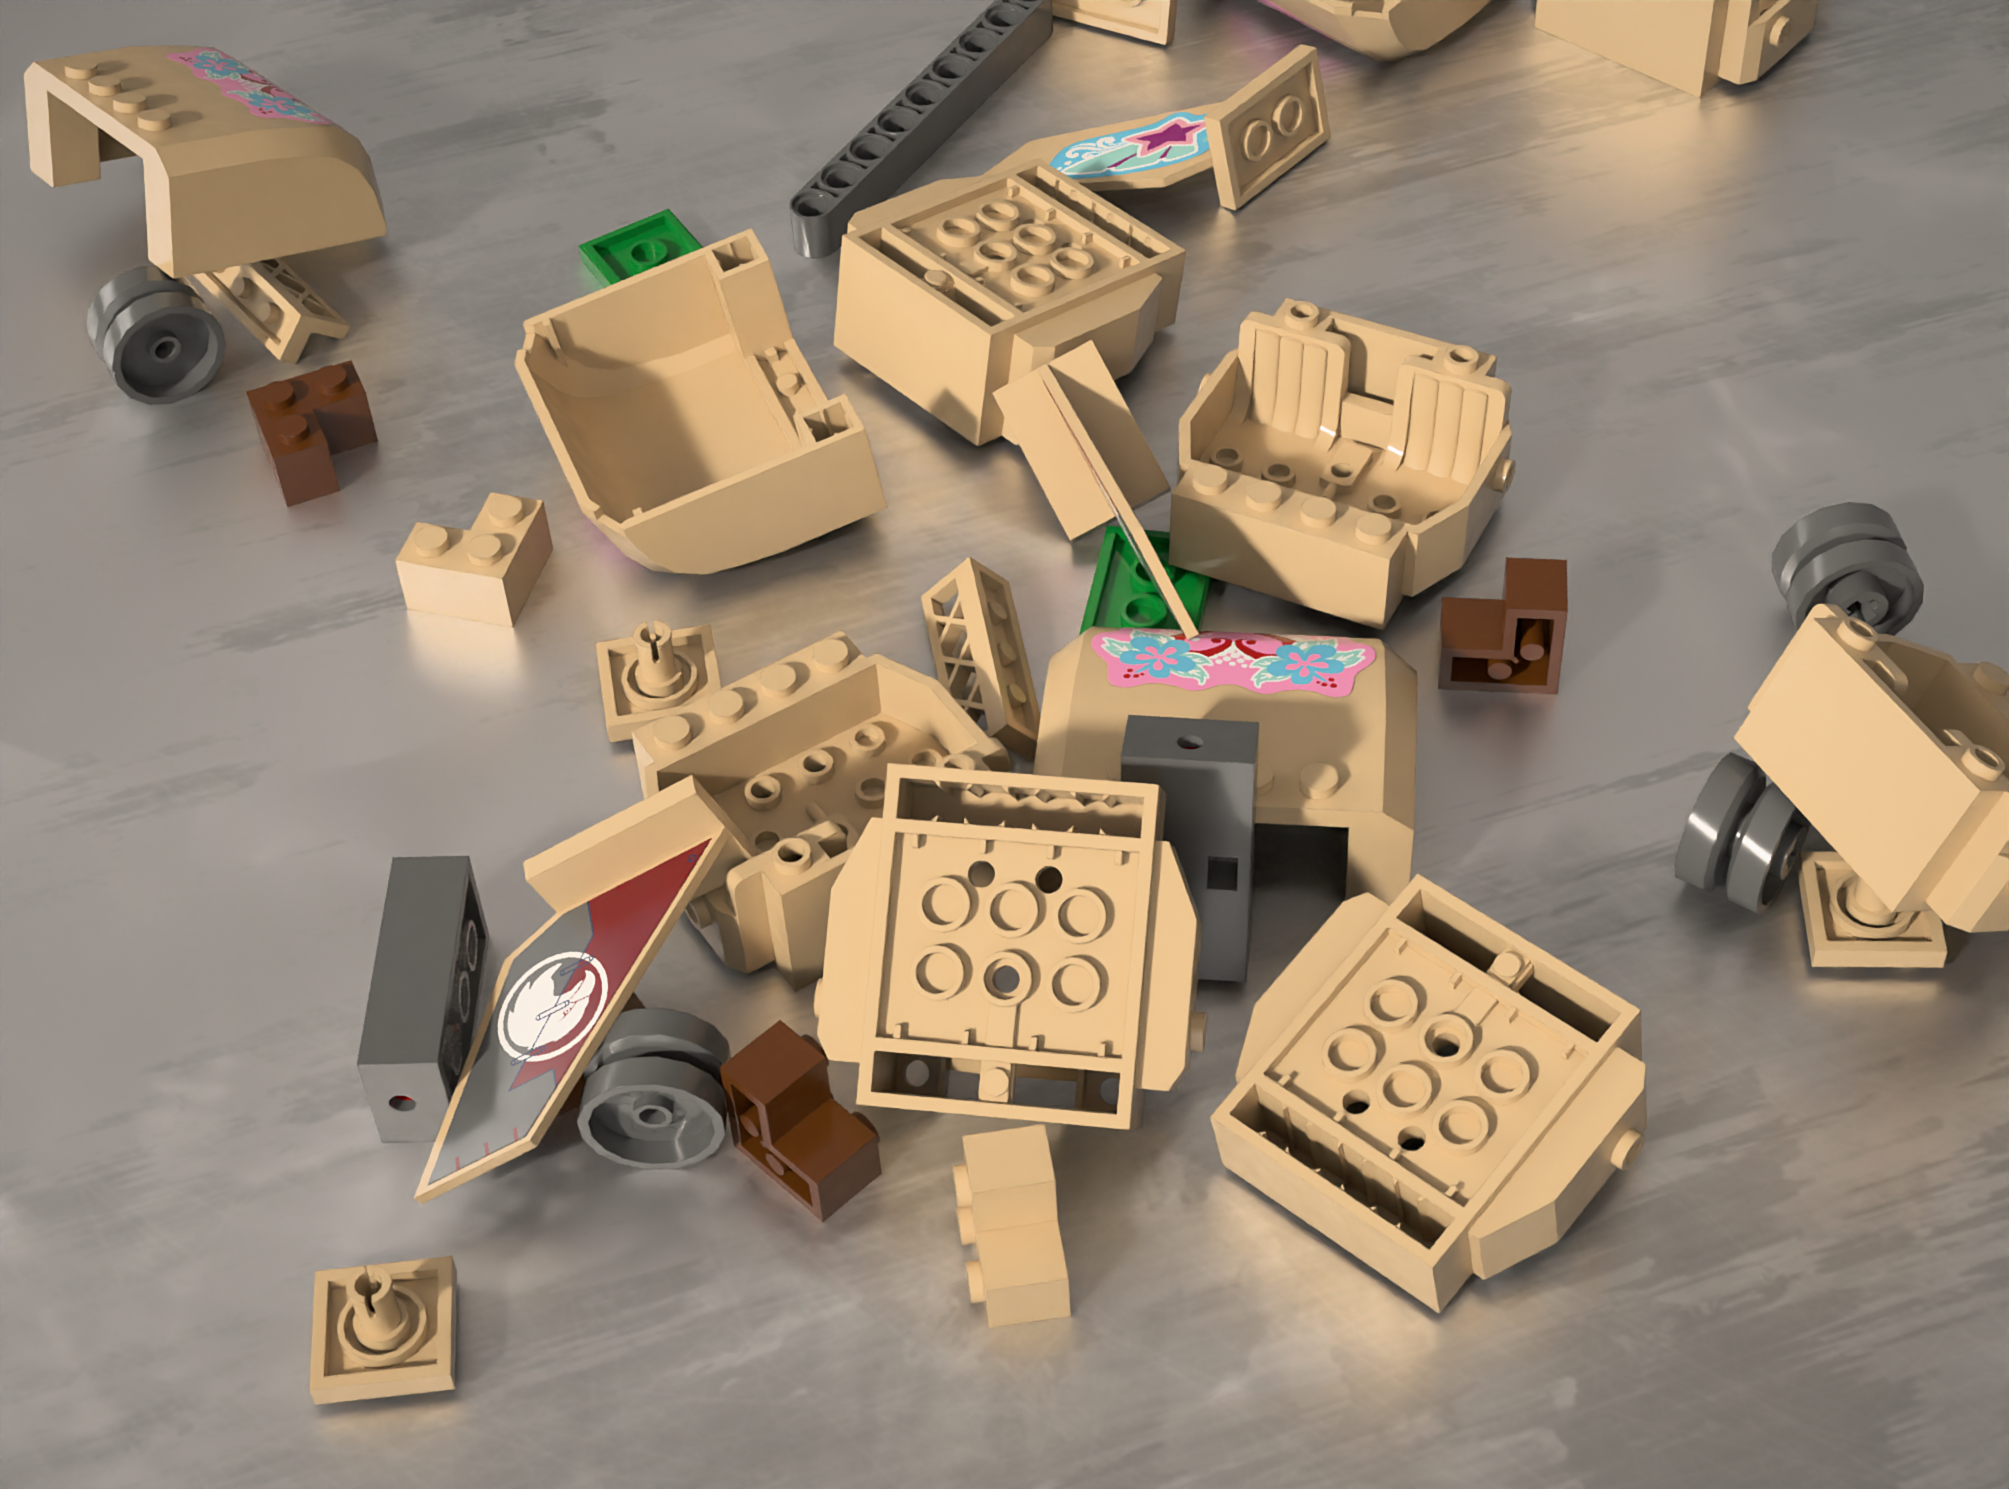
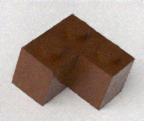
[246,360,378,507]
[1438,557,1568,694]
[720,1020,882,1222]

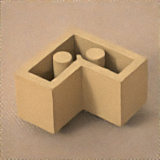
[395,492,553,627]
[952,1124,1071,1328]

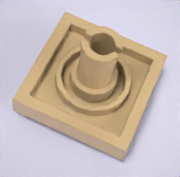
[595,620,721,743]
[1797,851,1947,968]
[309,1256,457,1405]

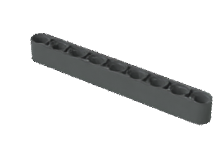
[790,0,1053,259]

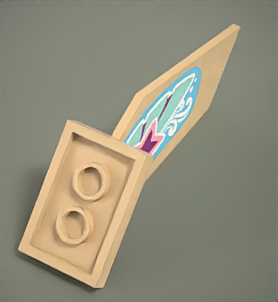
[981,44,1331,210]

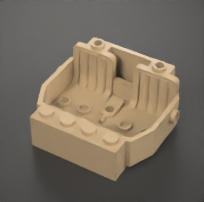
[1535,0,1819,98]
[833,158,1186,446]
[1169,298,1516,630]
[1734,604,2009,933]
[631,630,1012,992]
[814,763,1207,1130]
[1210,873,1647,1314]

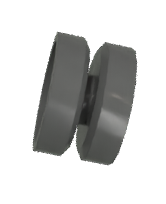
[86,266,226,405]
[1772,502,1924,636]
[1674,752,1811,915]
[577,1008,732,1170]

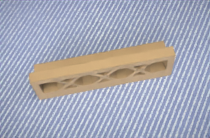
[194,258,350,364]
[921,556,1041,762]

